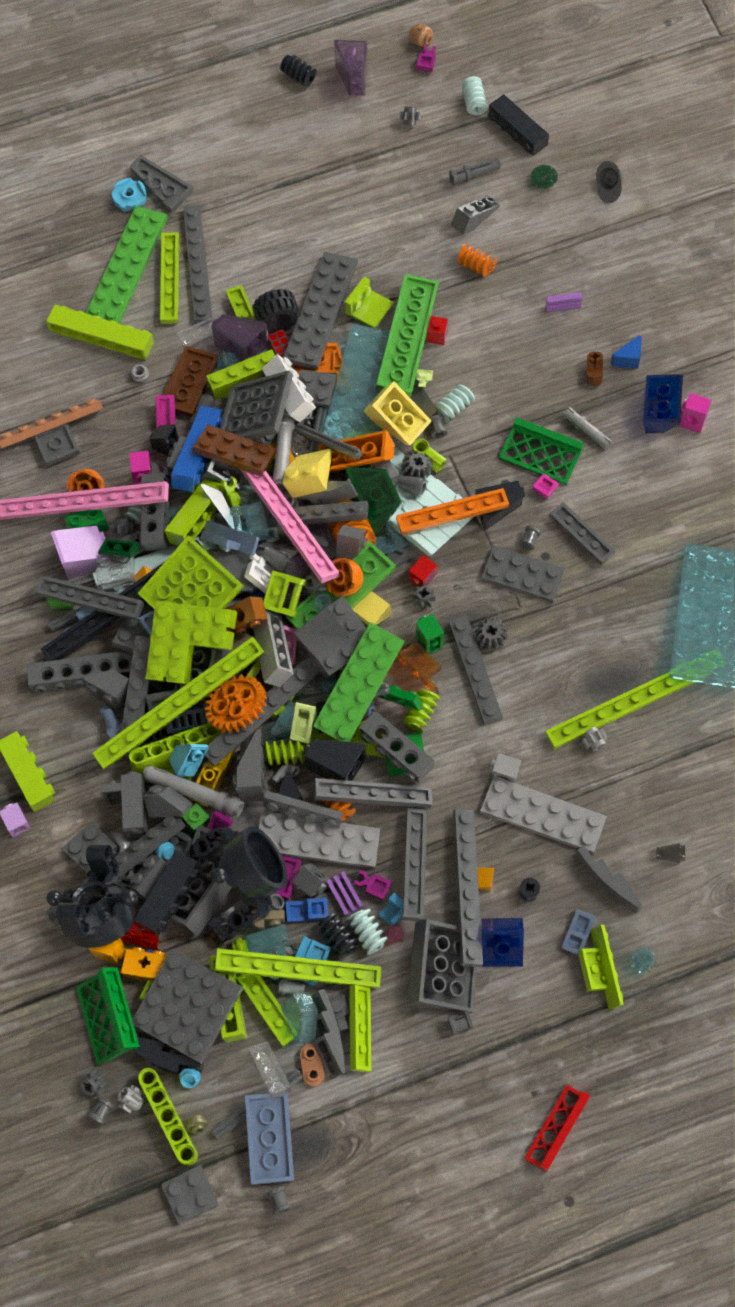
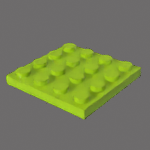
[138,536,244,609]

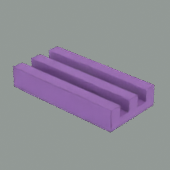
[545,292,583,312]
[327,871,363,917]

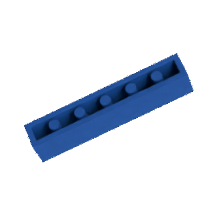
[171,406,223,492]

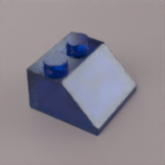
[481,918,524,967]

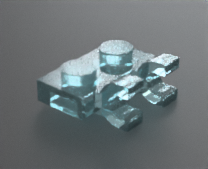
[246,924,291,956]

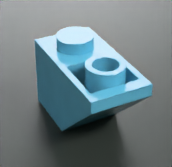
[169,744,209,777]

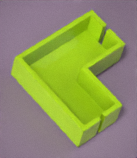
[145,601,237,684]

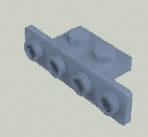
[200,521,259,555]

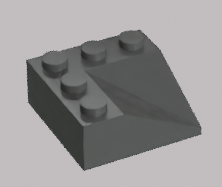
[294,596,366,681]
[233,729,266,806]

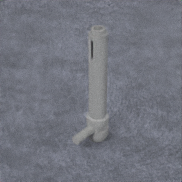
[273,409,295,490]
[142,766,244,818]

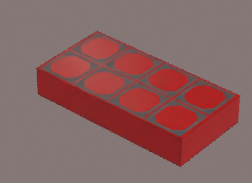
[267,329,290,358]

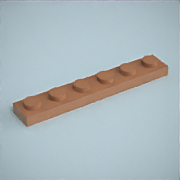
[0,398,103,448]

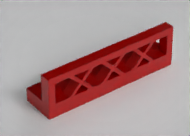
[524,1084,591,1173]

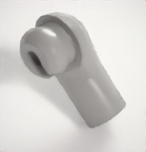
[271,764,300,785]
[110,831,130,854]

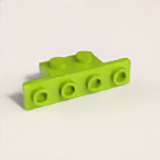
[578,924,623,1010]

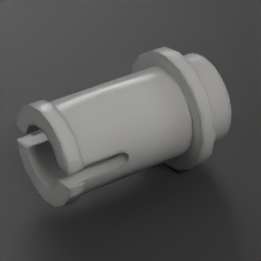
[279,979,305,997]

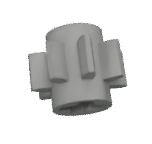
[582,727,607,751]
[117,1085,144,1113]

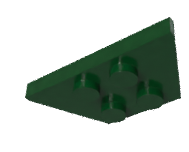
[345,467,402,535]

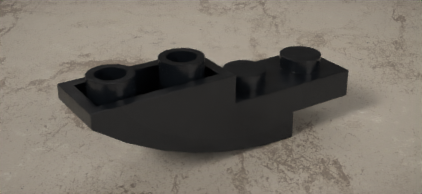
[133,1033,204,1076]

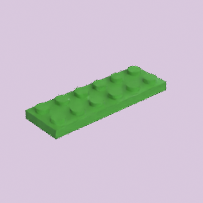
[286,541,397,630]
[313,622,405,742]

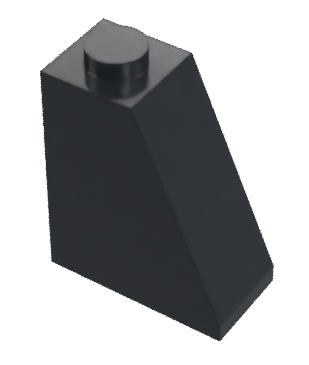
[475,481,525,530]

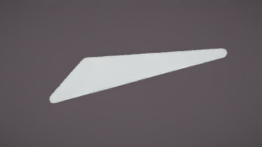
[201,484,239,530]

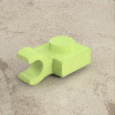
[415,369,433,387]

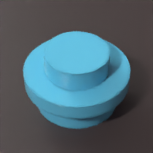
[155,842,174,861]
[179,1067,201,1088]

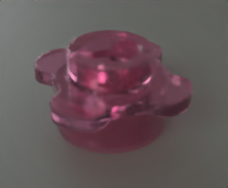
[385,924,405,943]

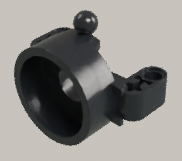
[193,826,288,930]
[46,845,137,948]

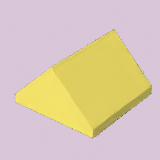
[353,591,392,625]

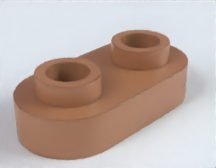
[300,1044,325,1087]

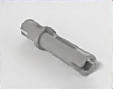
[563,407,612,450]

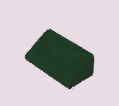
[98,539,142,558]

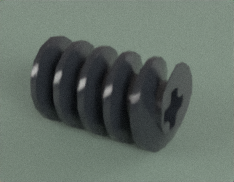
[280,55,317,87]
[318,912,359,959]

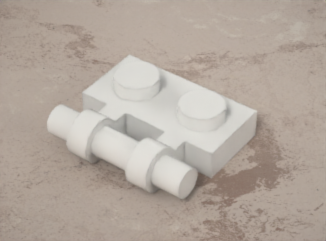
[244,554,278,594]

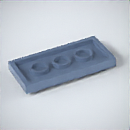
[245,1092,294,1184]

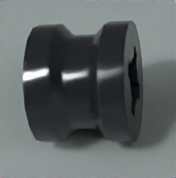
[519,878,540,902]

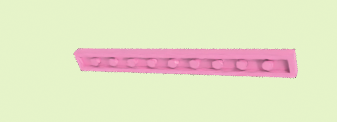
[240,469,339,583]
[0,481,169,520]

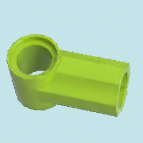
[412,439,447,473]

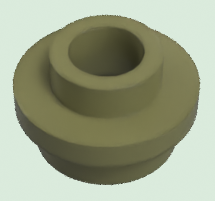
[186,1115,208,1134]

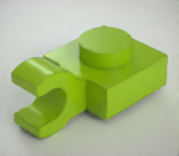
[221,476,241,512]

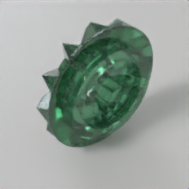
[531,165,558,189]

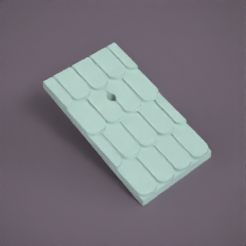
[346,446,474,557]

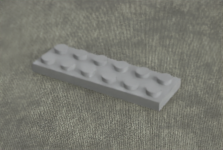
[480,776,607,854]
[259,811,380,869]

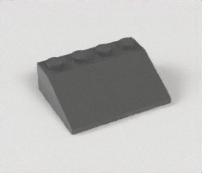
[169,851,233,937]
[407,919,477,1013]

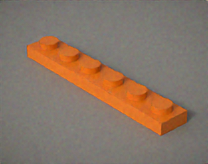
[396,488,509,535]

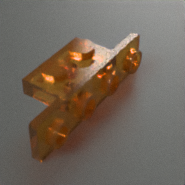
[397,641,441,695]

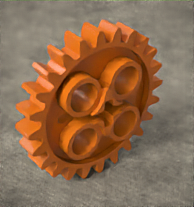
[205,674,267,733]

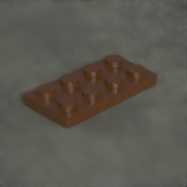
[163,346,219,417]
[193,424,276,477]

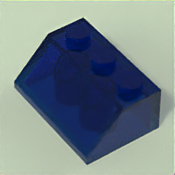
[643,374,683,433]

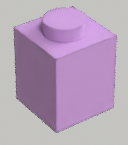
[0,803,31,837]

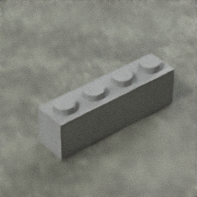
[253,610,293,687]

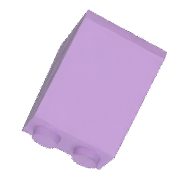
[51,526,112,580]

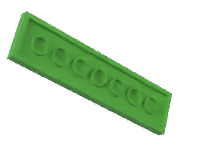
[85,206,168,324]
[376,274,439,397]

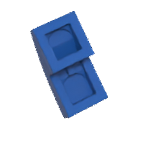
[284,898,328,923]

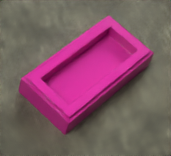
[155,395,175,430]

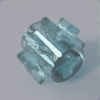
[216,351,239,370]
[631,946,657,973]

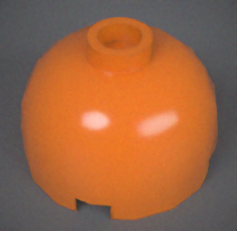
[66,469,105,492]
[326,558,363,597]

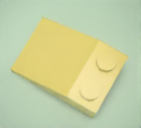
[363,382,431,446]
[283,448,332,498]

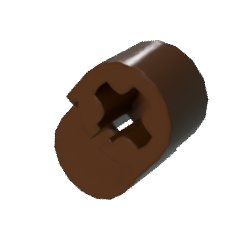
[587,352,603,386]

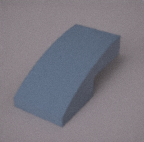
[561,909,596,955]

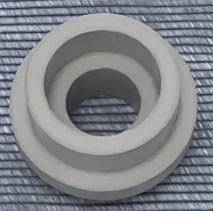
[131,365,149,382]

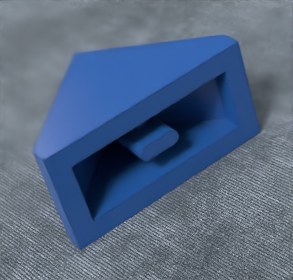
[611,335,642,368]

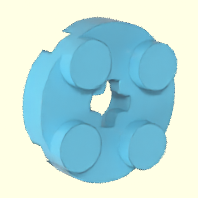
[112,178,146,212]

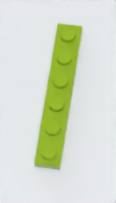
[160,232,179,324]

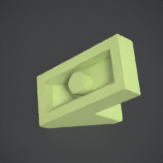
[290,702,317,744]

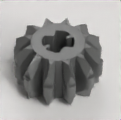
[401,451,433,480]
[475,617,508,651]

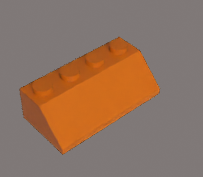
[318,430,395,472]

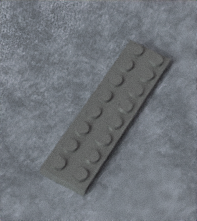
[283,252,358,370]

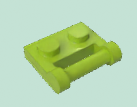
[263,570,306,617]

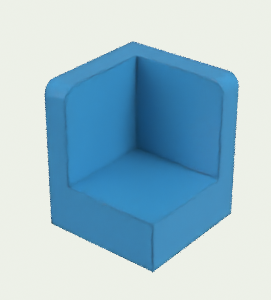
[379,893,403,929]

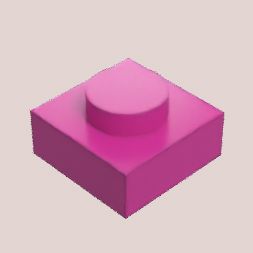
[532,473,558,499]

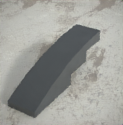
[576,846,642,913]
[307,989,345,1080]

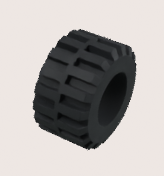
[252,289,300,333]

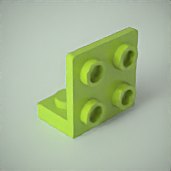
[345,277,393,329]

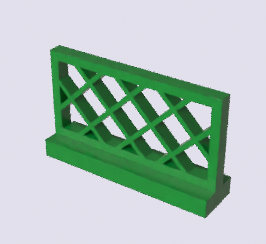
[499,417,584,485]
[76,967,139,1066]

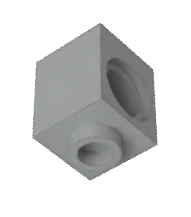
[490,753,521,783]

